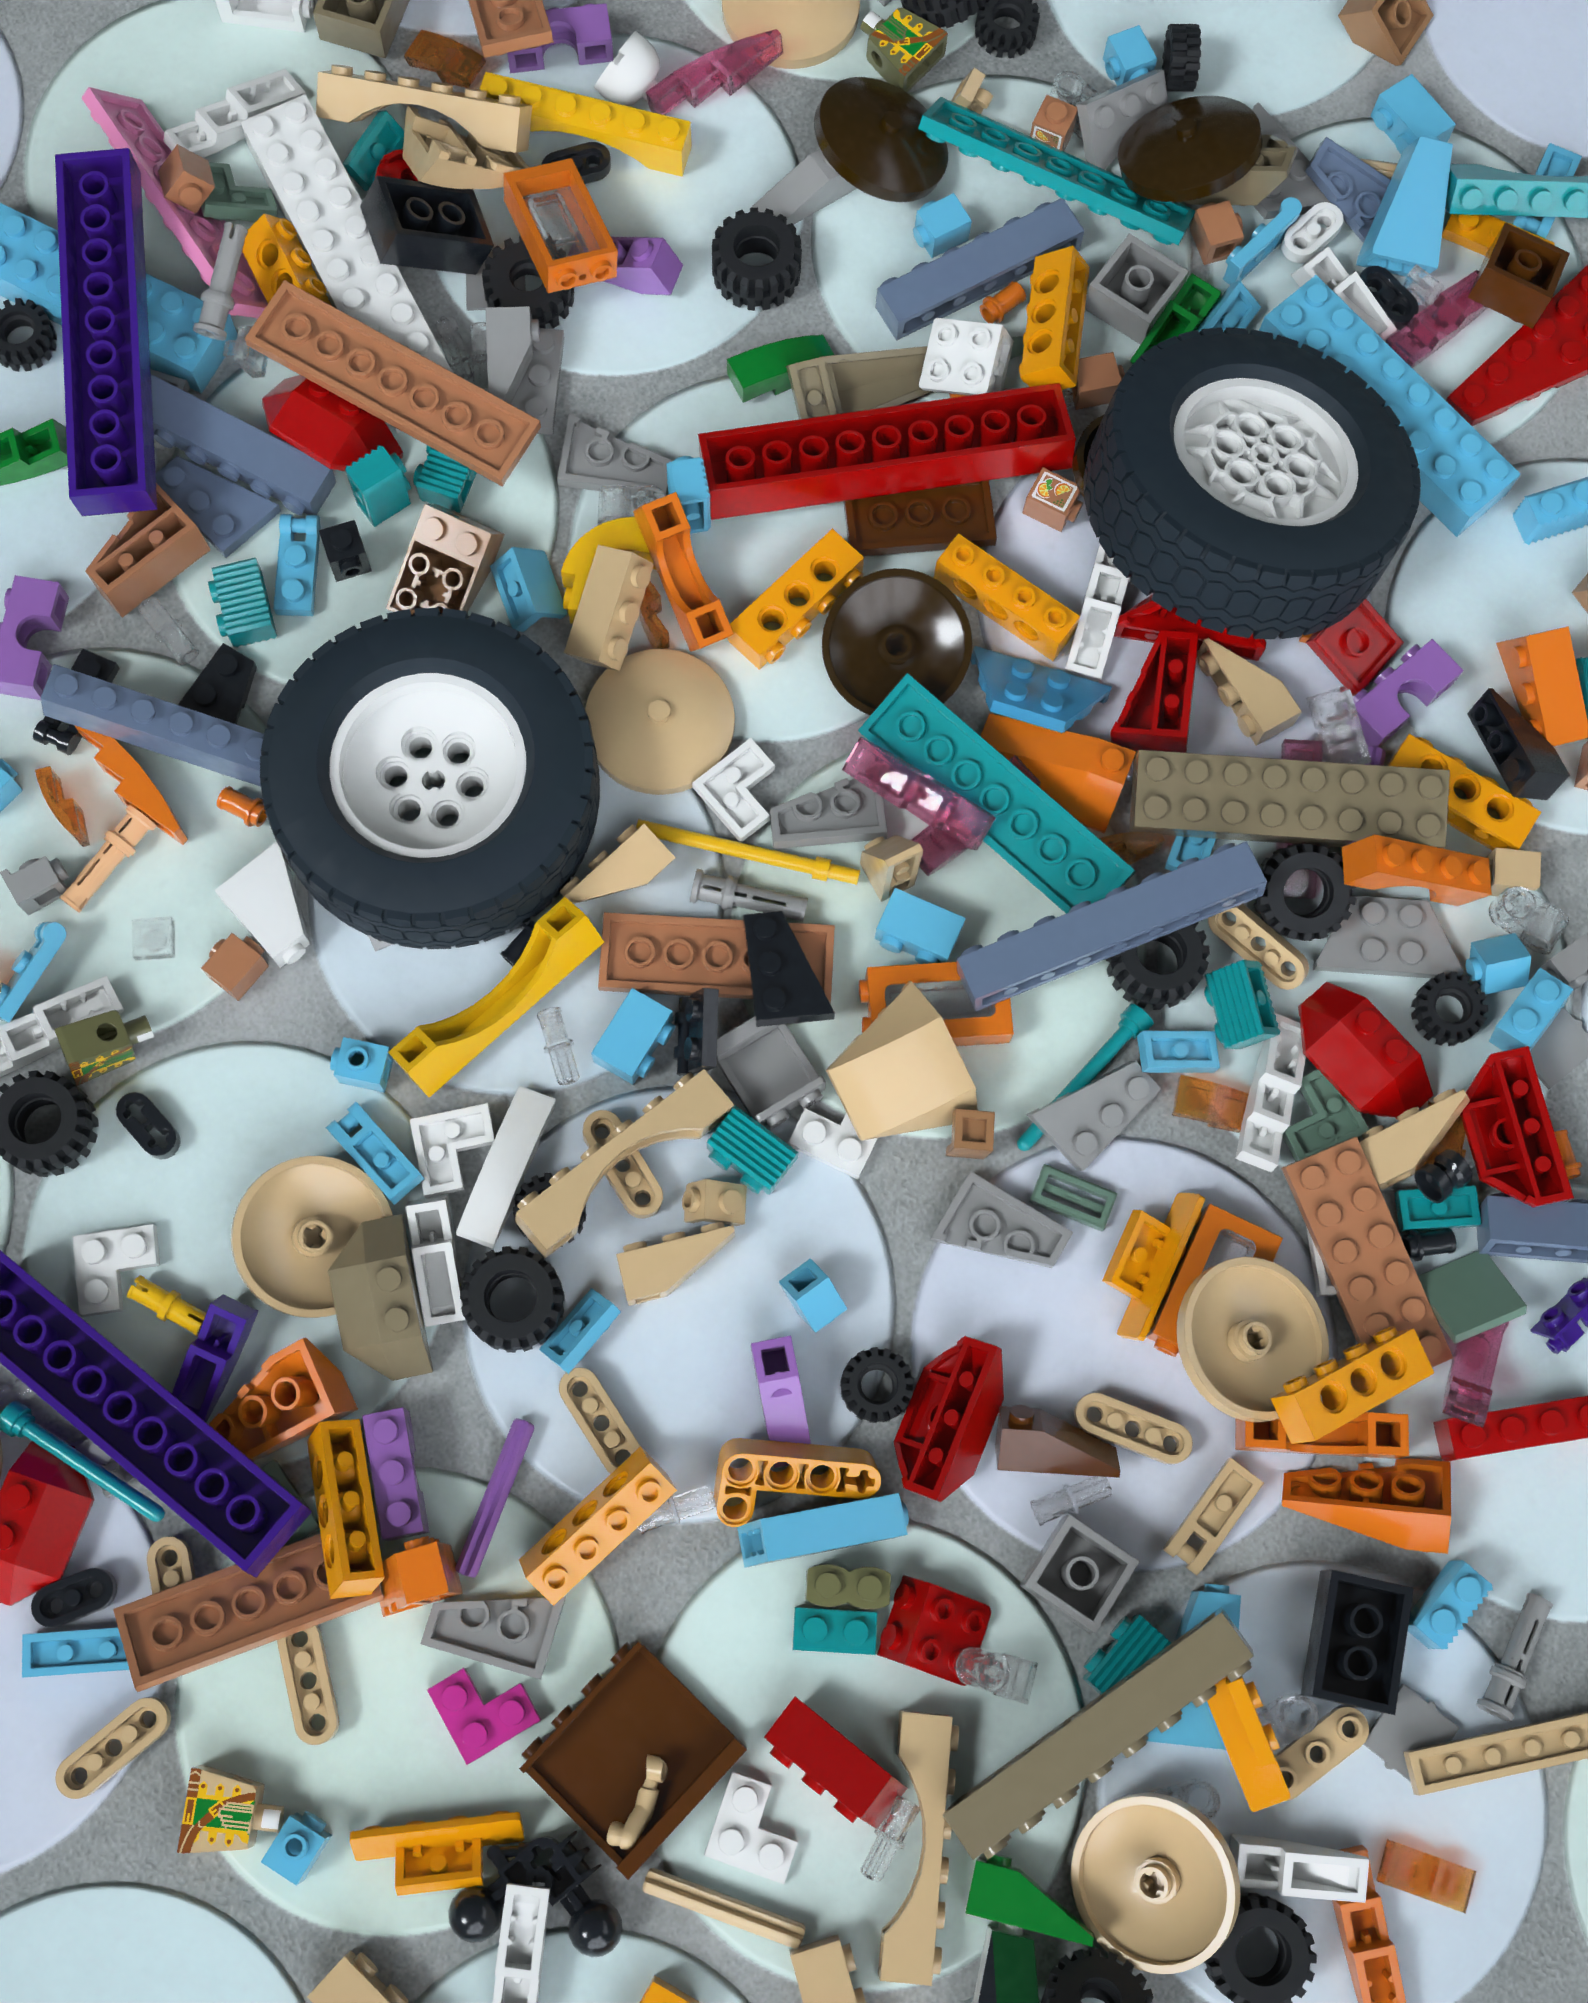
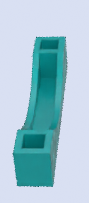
[1445,163,1588,218]

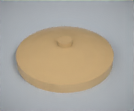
[722,0,860,69]
[585,649,735,795]
[231,1156,393,1318]
[1177,1257,1329,1422]
[1071,1793,1240,1974]

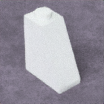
[215,842,310,968]

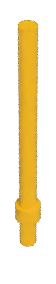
[636,819,861,885]

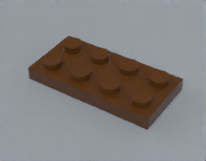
[843,480,997,556]

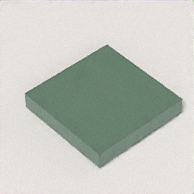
[1418,1250,1527,1344]

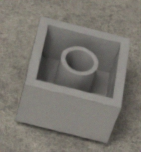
[1085,233,1189,345]
[1019,1514,1140,1633]

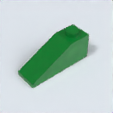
[965,1854,1094,1947]

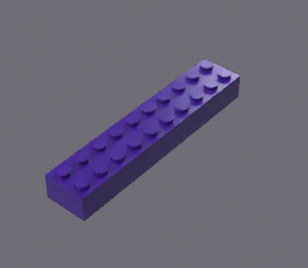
[55,148,157,516]
[0,1250,312,1578]

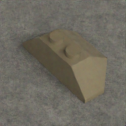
[1185,135,1297,206]
[328,1214,433,1381]

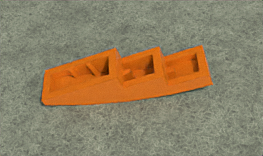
[74,725,188,845]
[1332,1845,1406,2003]

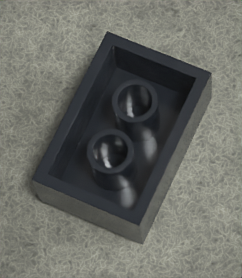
[360,176,494,275]
[1301,1570,1414,1715]

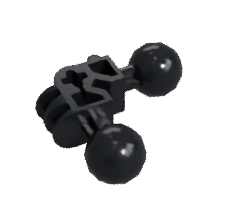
[448,1831,623,1957]

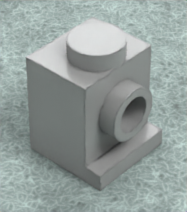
[0,856,69,916]
[1537,934,1588,991]

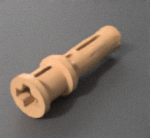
[59,805,156,913]

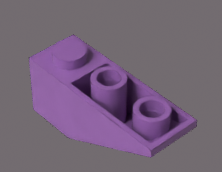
[568,236,683,295]
[751,1335,811,1468]

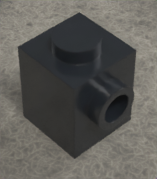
[319,520,372,582]

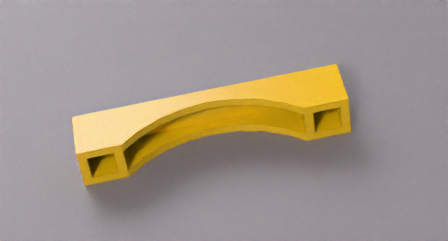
[480,72,692,177]
[388,897,604,1098]

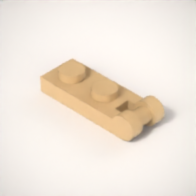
[1163,1458,1264,1576]

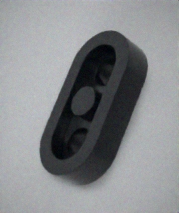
[541,142,611,184]
[1360,266,1419,330]
[31,1568,117,1627]

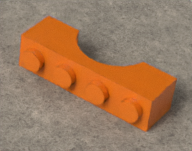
[633,492,734,652]
[1342,834,1492,906]
[1235,1412,1409,1459]

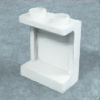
[215,0,314,32]

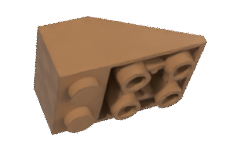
[386,504,505,614]

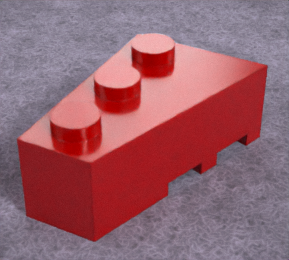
[764,1696,907,1829]

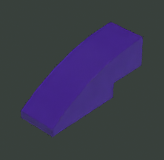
[172,1294,259,1422]

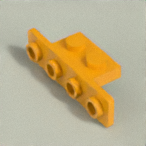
[1102,1193,1205,1341]
[1207,1676,1290,1812]
[350,1811,525,1896]

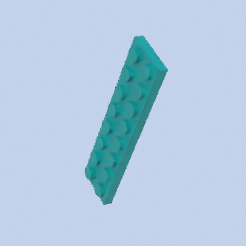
[918,97,1195,246]
[858,673,1136,914]

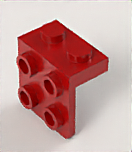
[877,1575,991,1686]

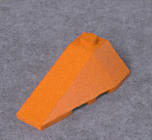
[981,713,1136,833]
[209,1338,358,1462]
[1282,1458,1451,1554]

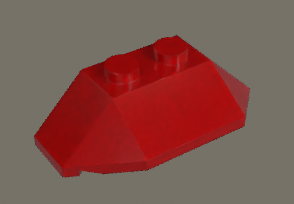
[262,375,403,472]
[1114,594,1266,661]
[1298,982,1434,1120]
[1460,1046,1574,1208]
[894,1336,1004,1503]
[0,1441,95,1606]

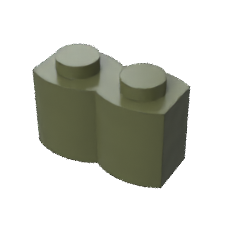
[805,1564,891,1610]

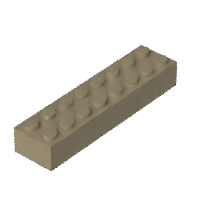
[1129,750,1450,848]
[943,1607,1254,1860]

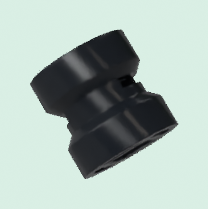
[1414,1149,1472,1203]

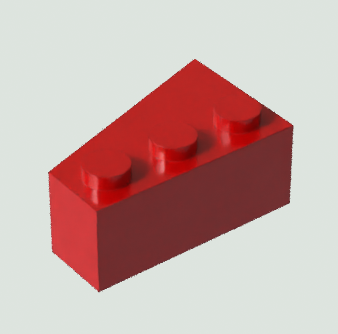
[1111,630,1199,753]

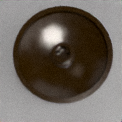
[814,77,948,202]
[1118,96,1263,202]
[822,568,972,716]

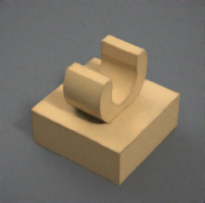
[951,67,993,114]

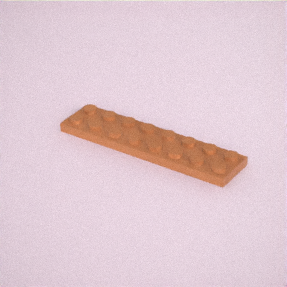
[244,280,541,487]

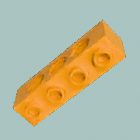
[242,213,332,306]
[1019,245,1090,390]
[728,528,864,670]
[933,533,1080,661]
[1387,734,1541,851]
[1270,1326,1434,1444]
[307,1419,385,1599]
[519,1446,677,1606]

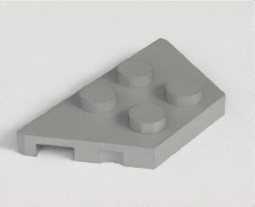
[1252,102,1330,219]
[1313,896,1464,978]

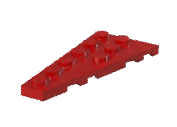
[1445,265,1588,426]

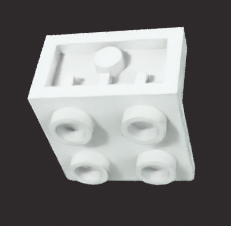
[919,318,1014,396]

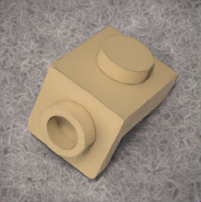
[682,1179,747,1226]

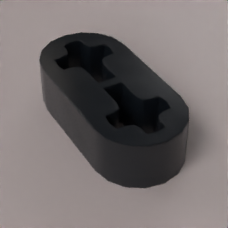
[116,1092,181,1160]

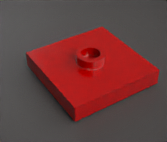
[1306,599,1404,696]

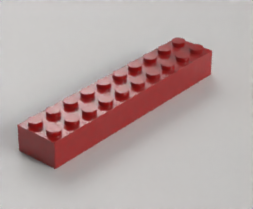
[698,383,1076,520]

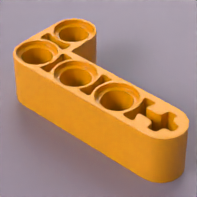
[714,1438,881,1527]

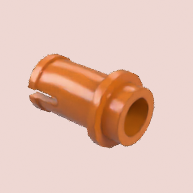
[980,281,1026,324]
[217,786,267,827]
[1554,1130,1582,1180]

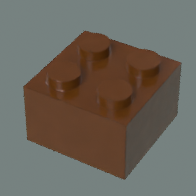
[1467,222,1570,328]

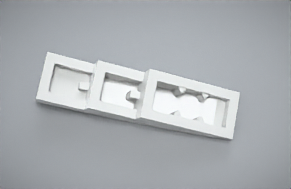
[163,69,306,158]
[1065,544,1129,679]
[0,976,124,1077]
[1235,1013,1306,1172]
[456,1086,556,1249]
[492,1883,550,2003]

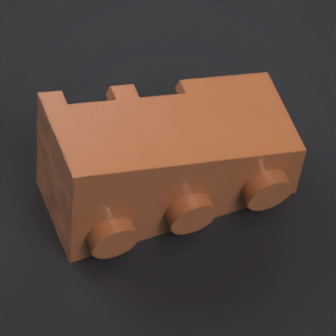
[85,483,211,618]

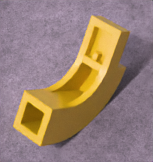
[561,517,656,624]

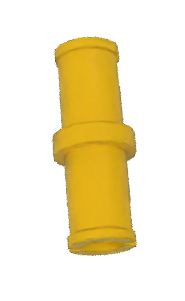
[127,1275,207,1337]

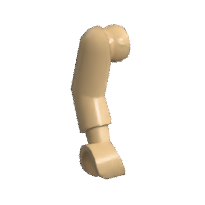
[607,1754,668,1850]

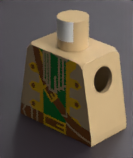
[177,1765,285,1854]

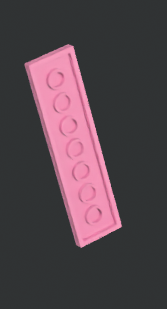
[82,87,268,319]

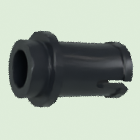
[500,920,536,967]
[1402,1228,1456,1261]

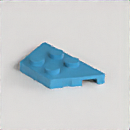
[970,646,1112,733]

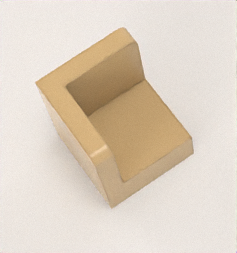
[1486,848,1541,897]

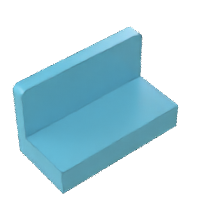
[490,547,567,632]

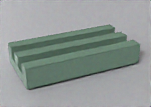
[1029,1164,1118,1231]

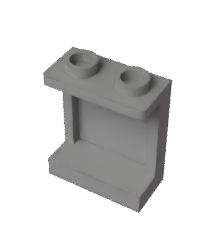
[717,1016,826,1129]

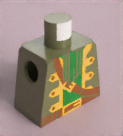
[860,8,948,92]
[54,1010,154,1086]

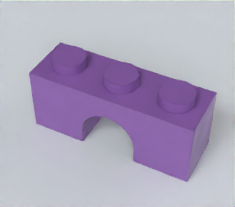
[507,3,614,73]
[0,575,69,700]
[1343,639,1464,747]
[362,1407,430,1541]

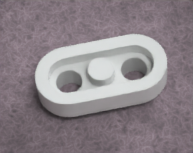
[1281,202,1343,263]

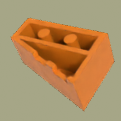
[1496,626,1588,746]
[379,1536,463,1617]

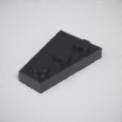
[178,643,257,775]
[743,911,835,1027]

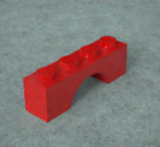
[1433,1396,1588,1462]

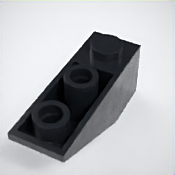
[1467,688,1570,800]

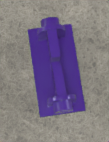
[1530,1278,1588,1354]

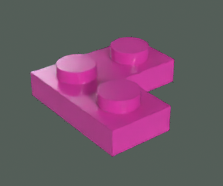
[427,1668,542,1765]

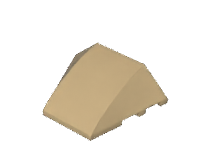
[403,105,529,189]
[826,981,978,1140]

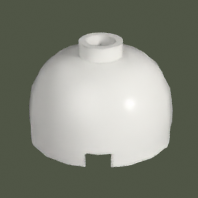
[594,31,660,106]

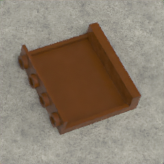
[519,1641,747,1880]

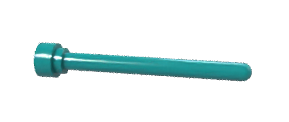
[1017,1003,1154,1151]
[0,1400,165,1522]

